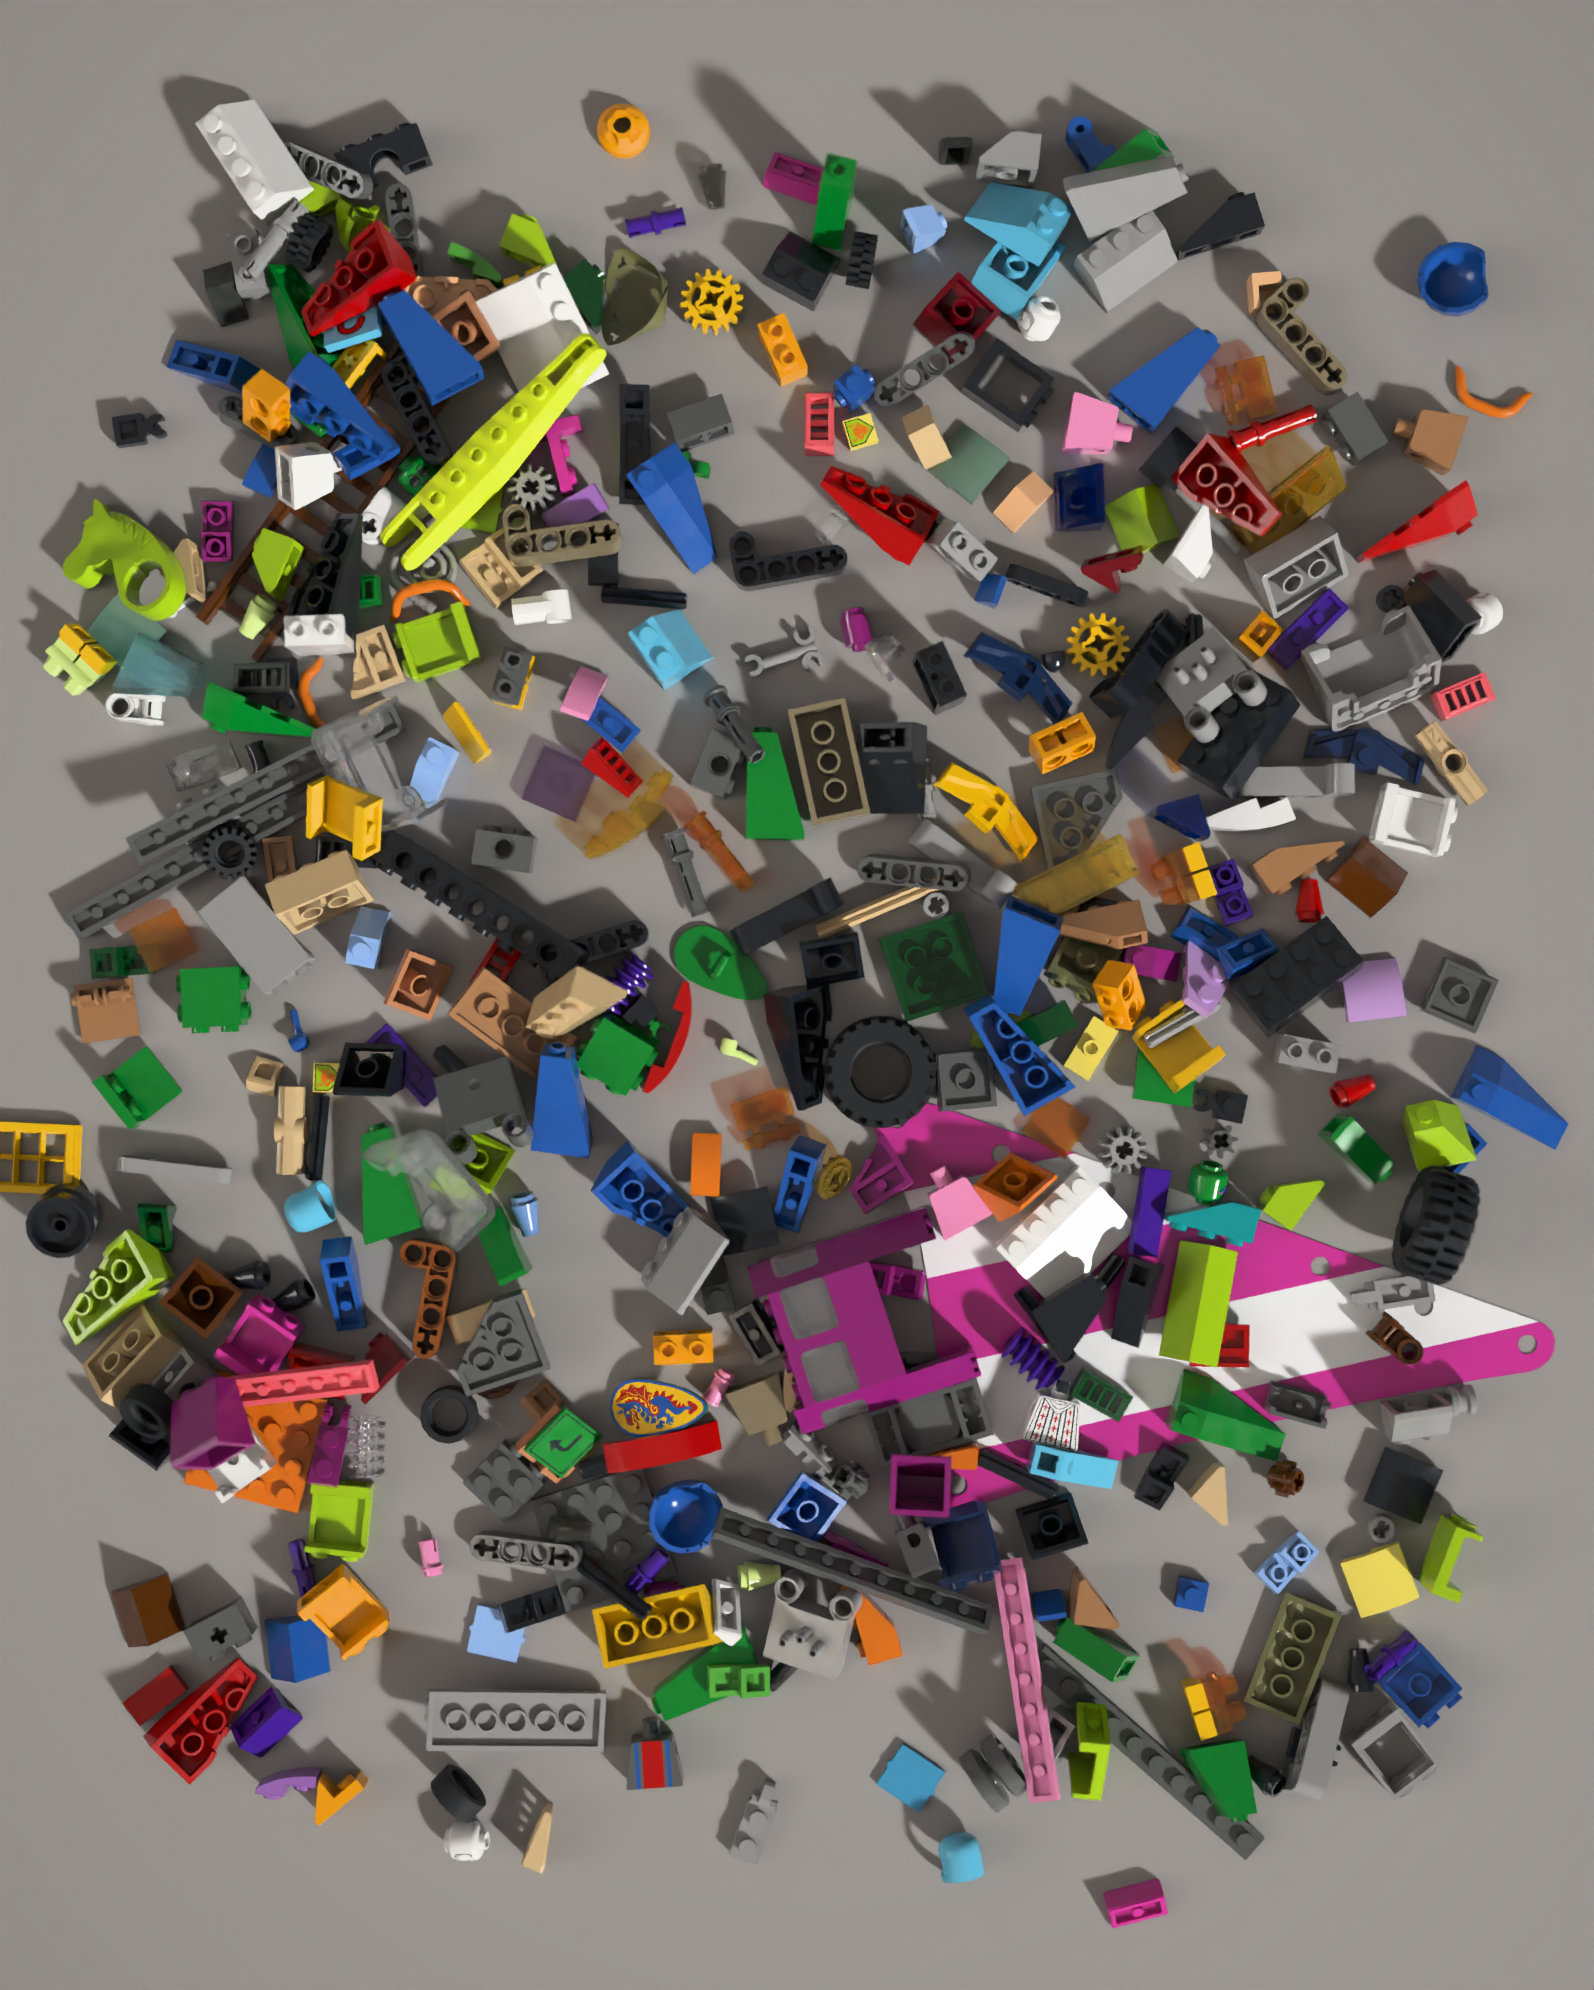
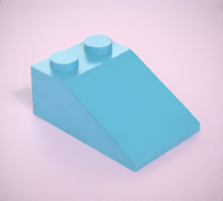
[964,182,1074,267]
[971,240,1067,321]

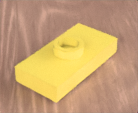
[1062,1016,1119,1081]

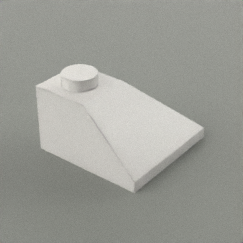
[1163,504,1213,583]

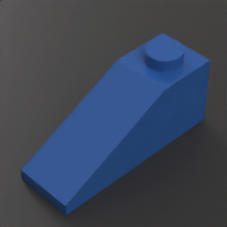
[166,340,261,395]
[773,1135,827,1233]
[319,1236,367,1332]

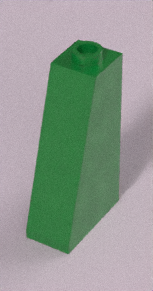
[812,153,857,251]
[746,727,805,841]
[361,1122,425,1245]
[651,1621,759,1722]

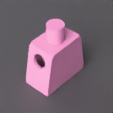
[1061,392,1133,454]
[928,1165,993,1240]

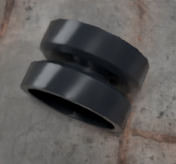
[25,1183,101,1258]

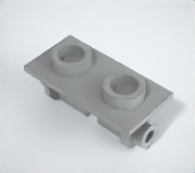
[781,1419,838,1478]

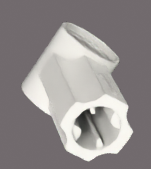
[511,589,572,625]

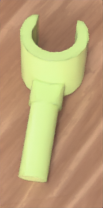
[720,1038,758,1066]

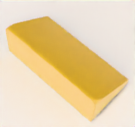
[443,701,492,764]

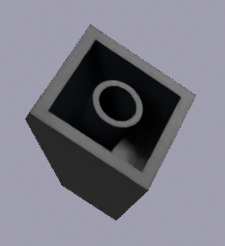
[762,231,841,312]

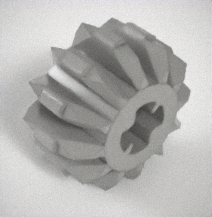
[507,464,557,515]
[1098,1125,1148,1174]

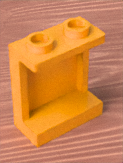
[297,1563,390,1660]

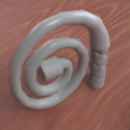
[389,536,458,614]

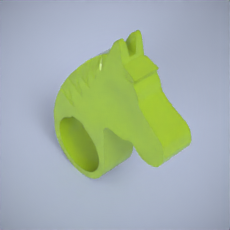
[63,499,186,621]

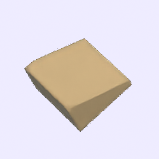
[246,1055,284,1097]

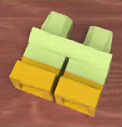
[43,623,118,696]

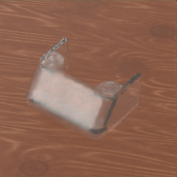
[311,695,447,832]

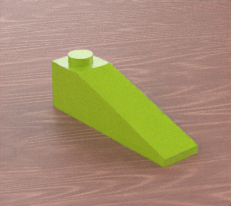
[63,1229,176,1345]

